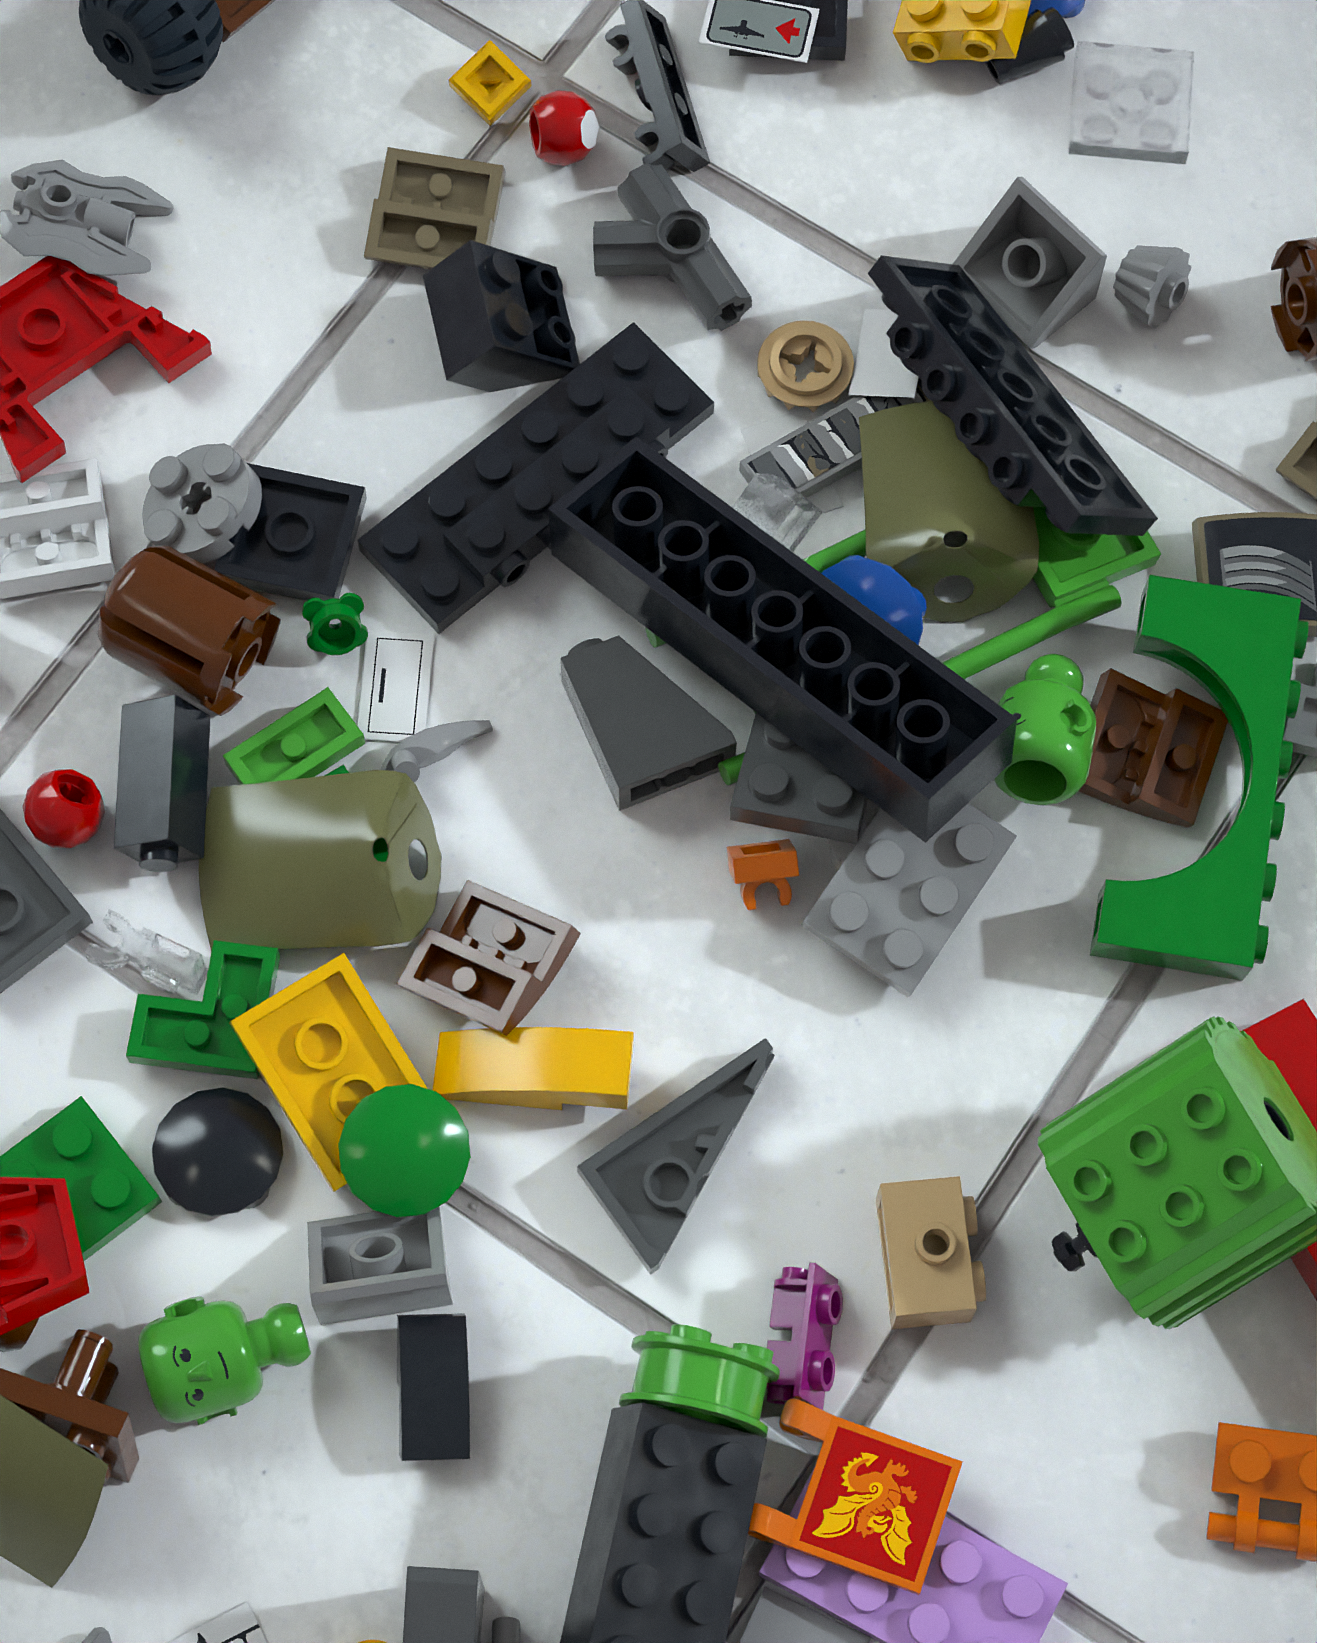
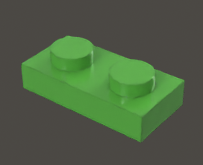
[223,687,365,785]

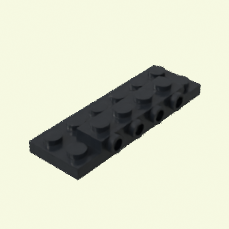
[868,255,1158,536]
[357,322,714,634]

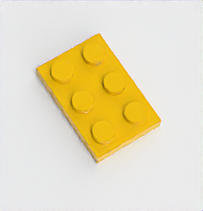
[229,953,428,1192]

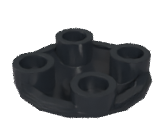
[152,1087,284,1217]

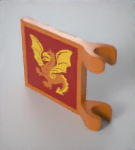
[748,1398,963,1595]

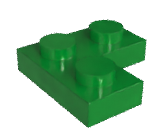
[126,940,280,1079]

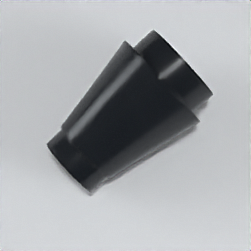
[985,7,1074,84]

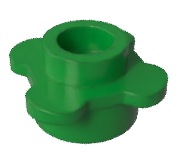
[302,593,368,655]

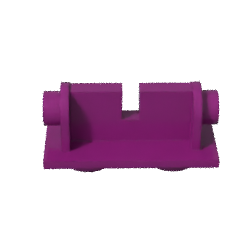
[766,1262,843,1410]

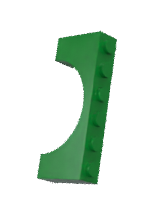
[1090,575,1309,981]

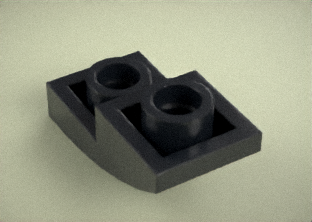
[397,1313,470,1461]

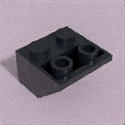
[423,240,580,392]

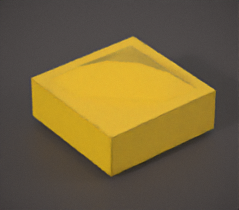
[448,40,532,126]

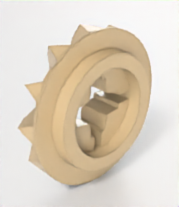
[757,321,854,413]

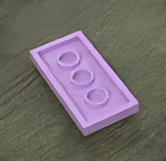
[758,1467,1068,1643]

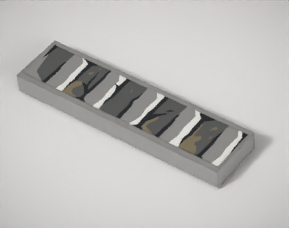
[739,378,932,517]

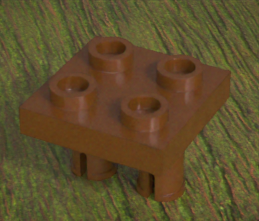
[0,1329,139,1483]

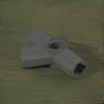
[593,163,752,331]

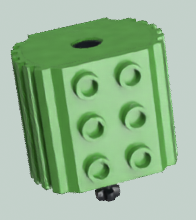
[1037,1016,1317,1329]

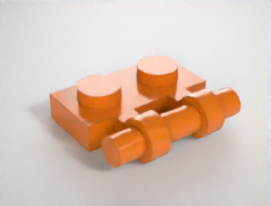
[1206,1422,1317,1562]

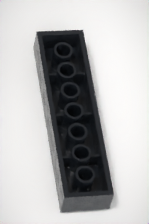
[548,437,1017,843]

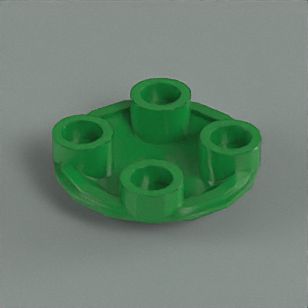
[338,1084,471,1217]

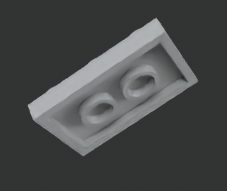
[801,803,1017,997]

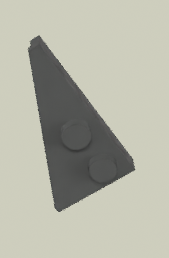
[577,1038,775,1275]

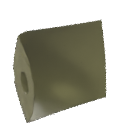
[859,401,1039,623]
[198,770,442,952]
[0,1395,108,1588]

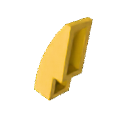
[433,1027,634,1110]

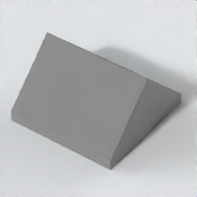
[953,177,1107,349]
[307,1207,453,1325]

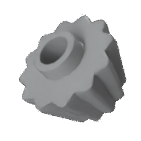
[1113,245,1192,328]

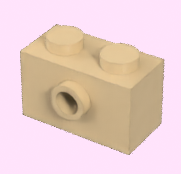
[876,1176,986,1330]

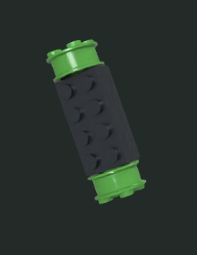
[560,1324,780,1643]

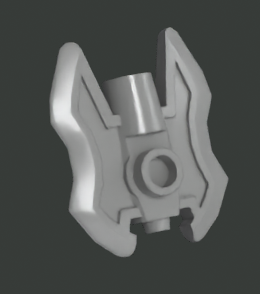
[0,160,173,276]

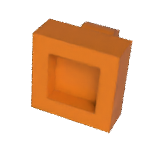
[726,839,799,910]

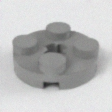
[142,443,262,564]

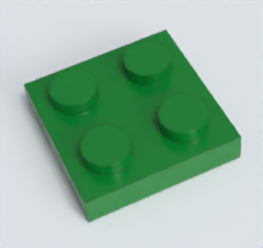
[0,1096,162,1261]

